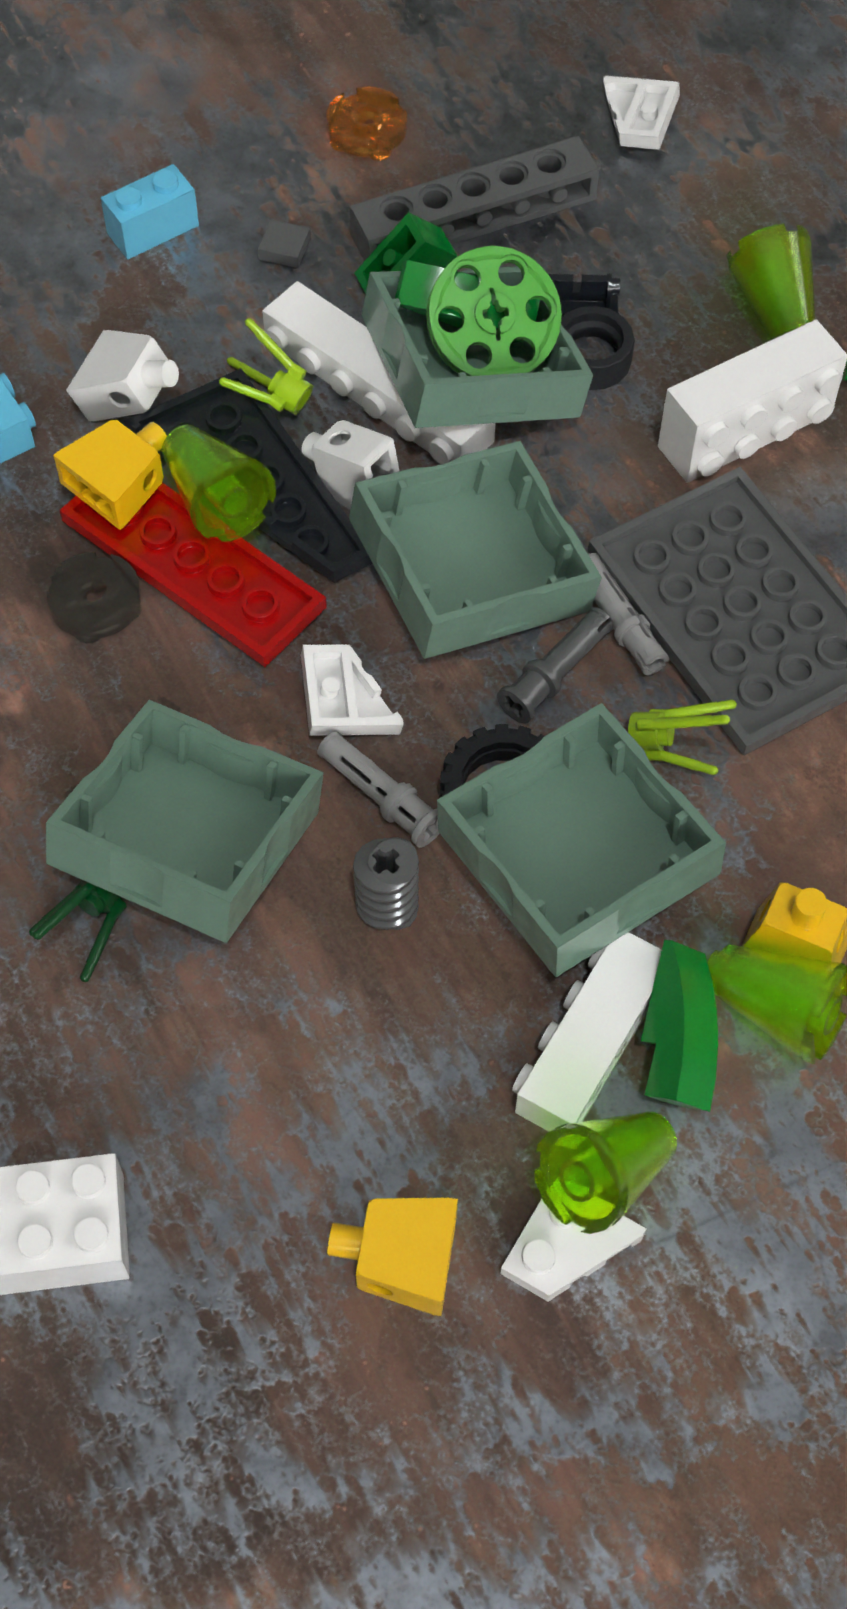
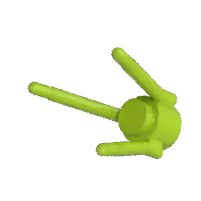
[219,318,313,415]
[628,700,737,775]

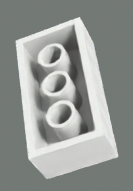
[658,319,847,483]
[0,1153,130,1295]

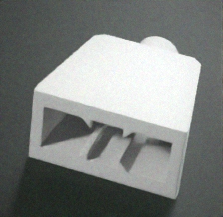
[66,330,179,421]
[302,420,400,510]

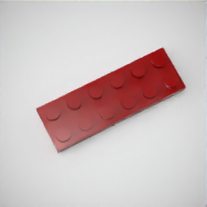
[60,482,327,667]

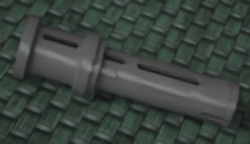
[497,607,613,724]

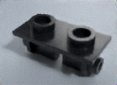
[547,272,620,317]

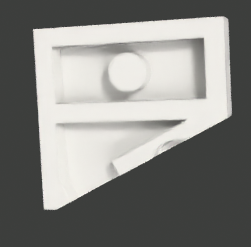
[603,76,680,150]
[301,645,403,736]
[500,1177,646,1301]

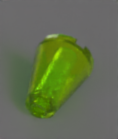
[727,224,815,340]
[162,425,276,542]
[708,944,847,1064]
[534,1111,677,1234]

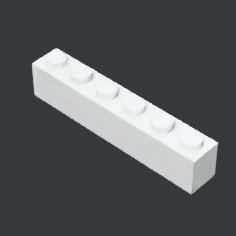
[262,281,495,464]

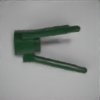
[29,880,127,982]

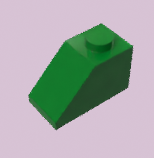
[354,212,458,294]

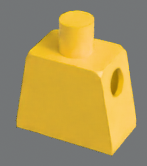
[53,420,169,530]
[739,883,847,990]
[327,1198,458,1316]

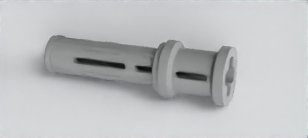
[317,731,439,848]

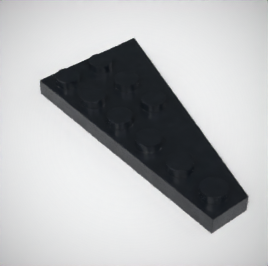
[124,368,373,582]

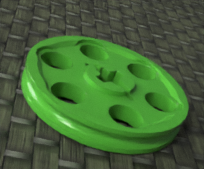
[426,246,562,376]

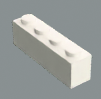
[512,932,662,1143]

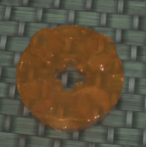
[326,87,407,161]

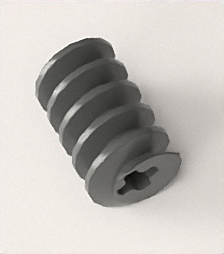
[353,837,419,930]

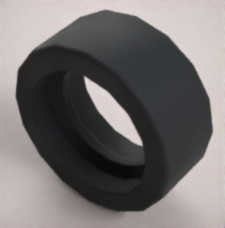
[561,306,635,390]

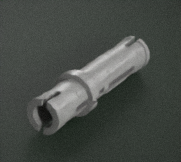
[588,553,669,675]

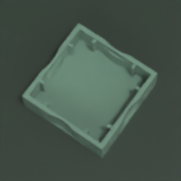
[361,267,593,428]
[349,441,602,659]
[46,700,324,943]
[437,703,726,977]

